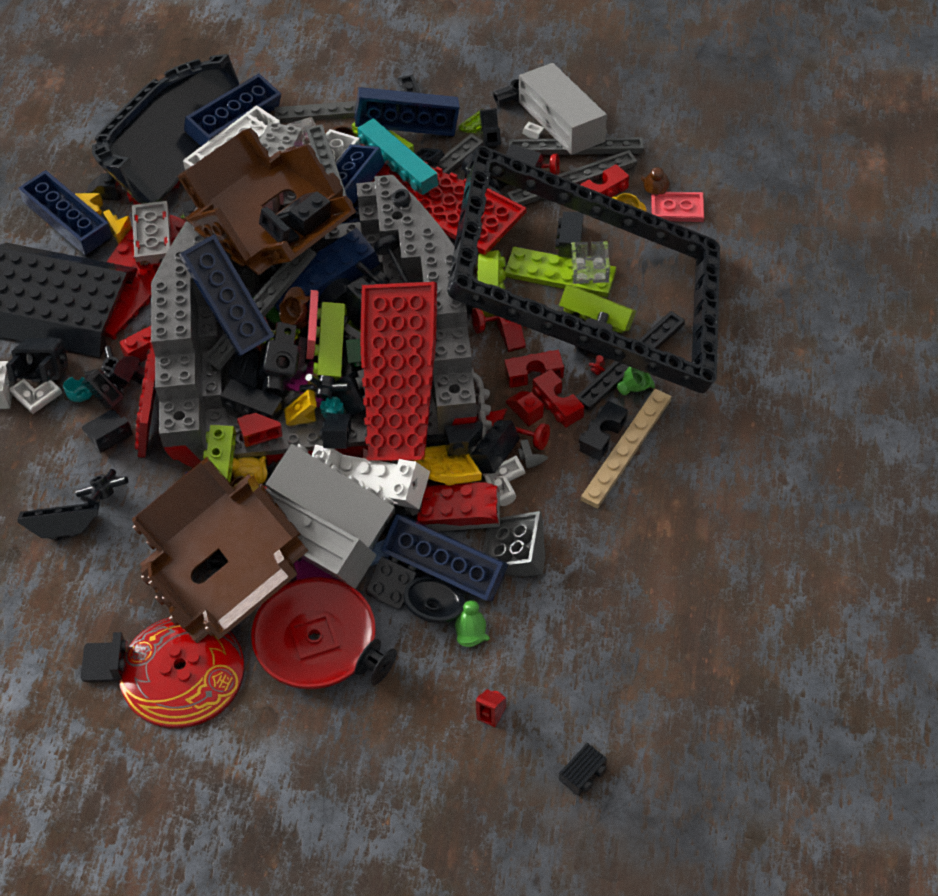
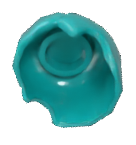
[63,377,92,402]

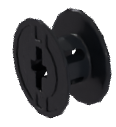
[355,638,397,685]

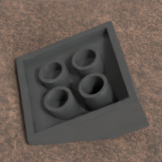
[482,511,545,577]

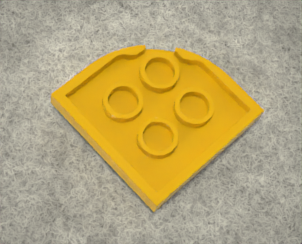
[413,445,482,485]

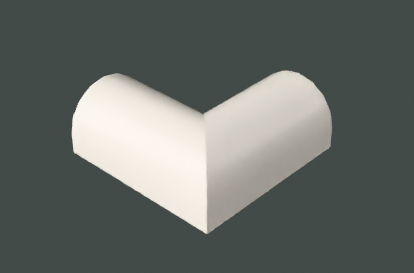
[9,379,62,414]
[482,456,526,506]

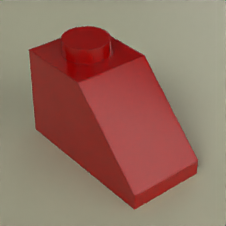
[497,316,526,352]
[505,391,544,427]
[237,413,283,447]
[475,689,506,728]

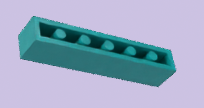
[357,118,438,195]

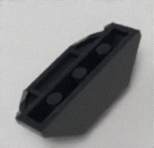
[17,502,100,539]

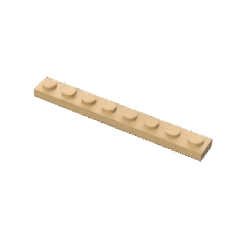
[581,389,672,509]

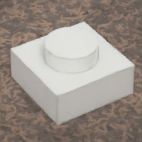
[522,122,544,139]

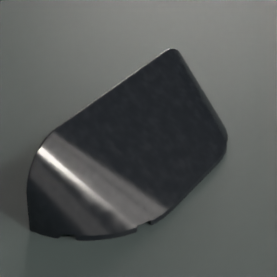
[92,54,239,204]

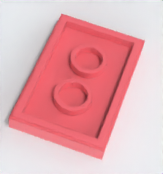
[651,192,704,222]
[306,290,319,360]

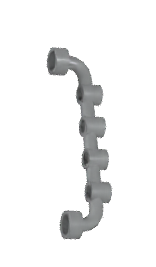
[468,368,492,457]

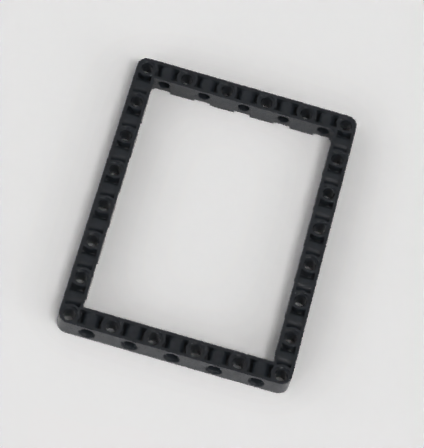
[447,146,720,393]

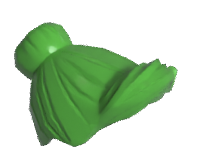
[617,366,655,395]
[455,601,490,647]

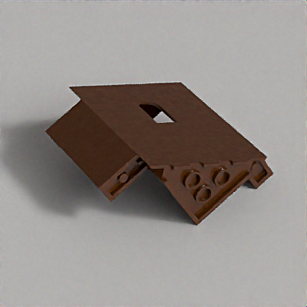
[177,128,356,275]
[132,457,309,643]

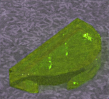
[458,109,483,133]

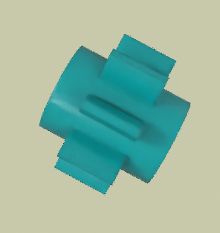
[319,396,344,419]

